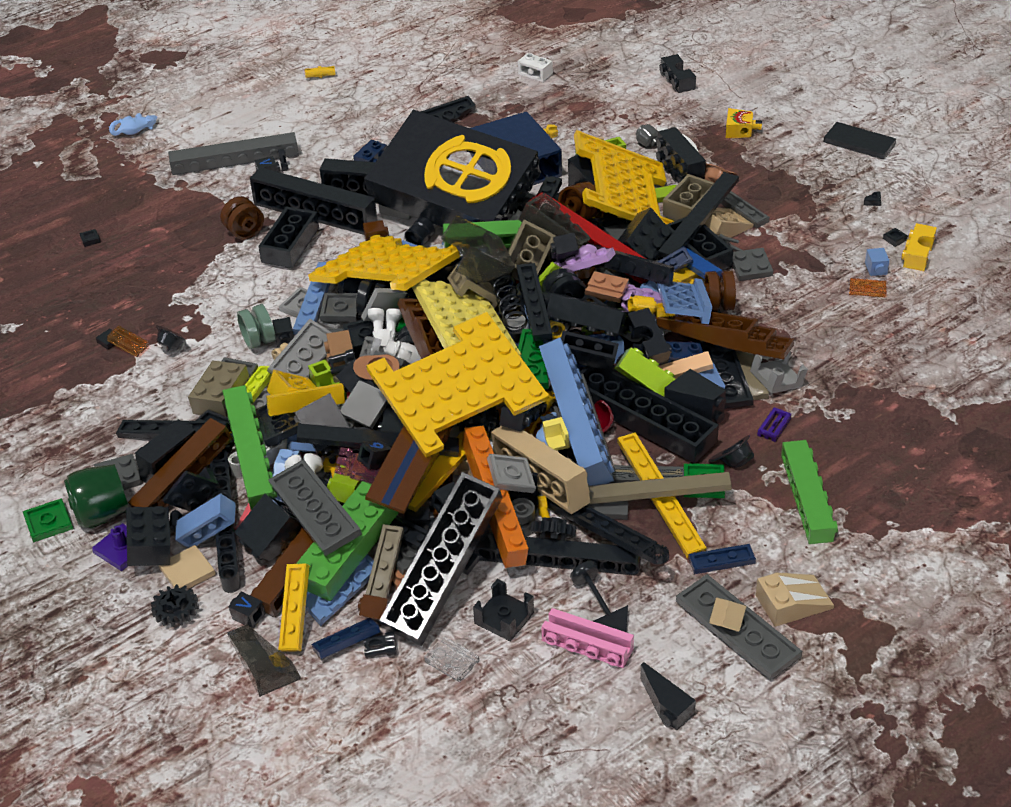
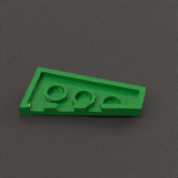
[518,329,549,389]

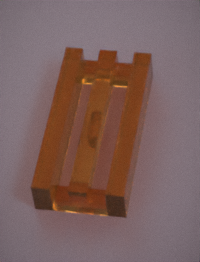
[849,278,886,298]
[107,325,148,357]

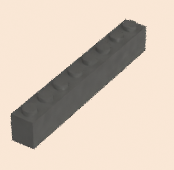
[168,132,299,175]

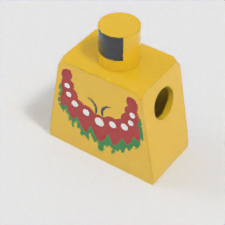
[725,108,762,138]

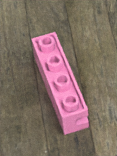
[541,608,634,668]

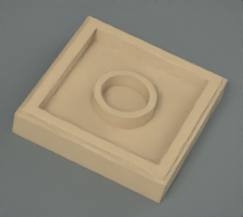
[158,545,216,589]

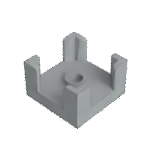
[750,352,808,394]

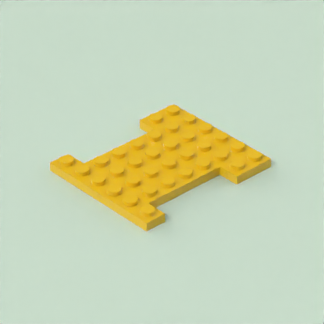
[574,130,674,224]
[308,235,470,291]
[366,312,549,458]

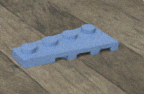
[305,554,374,626]

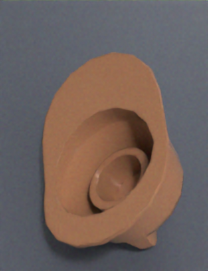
[705,163,738,183]
[353,355,400,383]

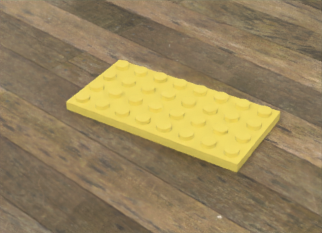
[412,279,521,357]

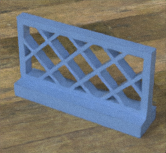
[657,278,712,324]

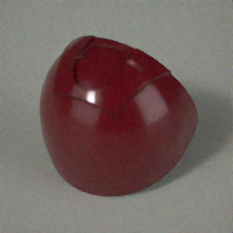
[594,400,613,433]

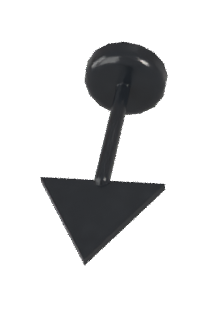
[570,561,628,632]

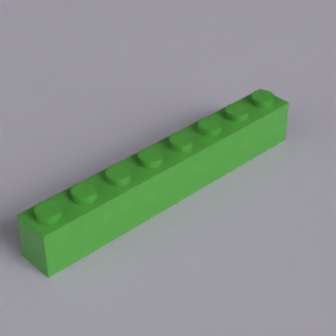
[223,385,277,510]

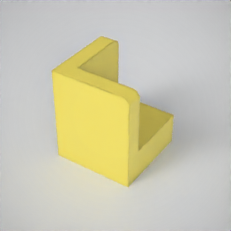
[542,417,570,450]

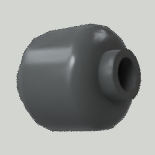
[636,124,658,148]

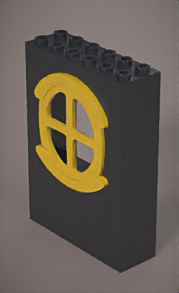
[365,109,541,227]

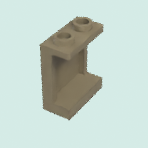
[448,264,500,309]

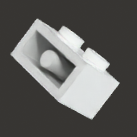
[518,53,553,82]

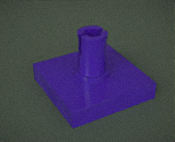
[92,523,128,572]

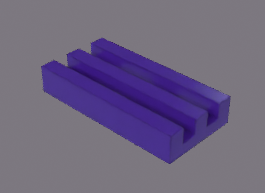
[757,407,792,442]

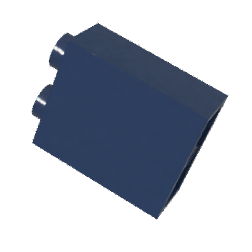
[470,111,562,185]

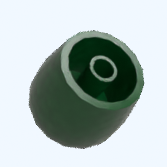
[64,464,129,529]

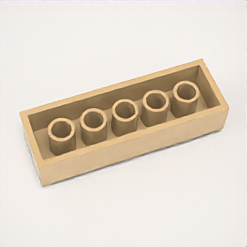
[491,426,590,514]

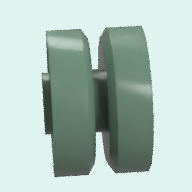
[237,304,276,349]

